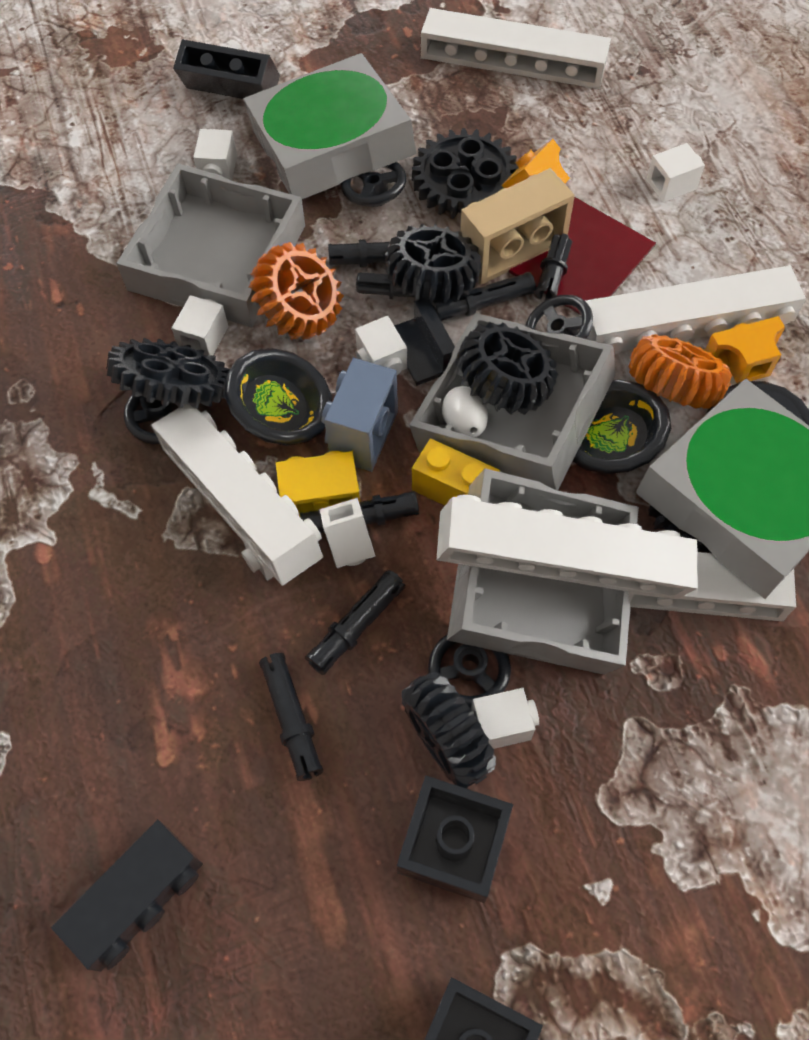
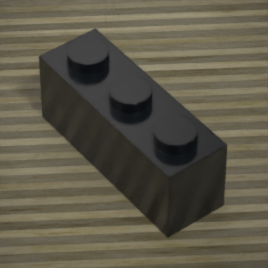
[173,39,280,99]
[51,819,203,972]

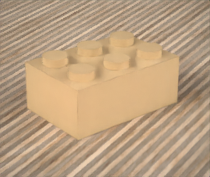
[460,168,575,285]

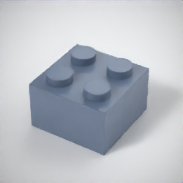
[321,357,398,472]

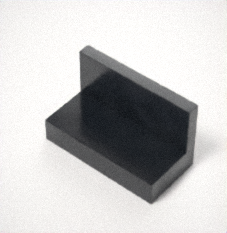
[394,299,455,386]

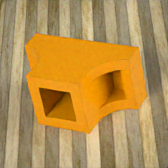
[502,139,570,188]
[705,316,785,383]

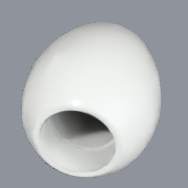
[442,386,488,437]

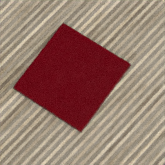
[508,197,656,315]

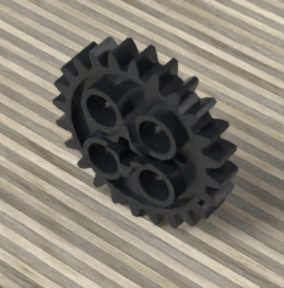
[412,128,519,219]
[106,338,230,408]

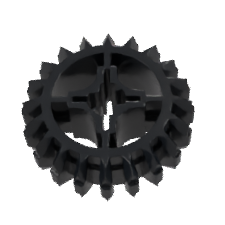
[385,224,482,304]
[455,322,559,415]
[402,672,496,789]

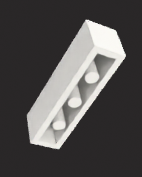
[628,552,796,621]

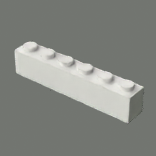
[421,8,611,89]
[581,265,806,355]
[151,404,323,586]
[436,495,698,599]

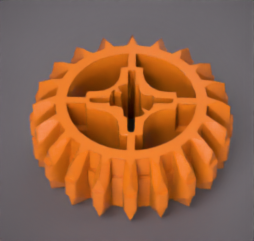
[248,242,344,340]
[628,334,732,409]

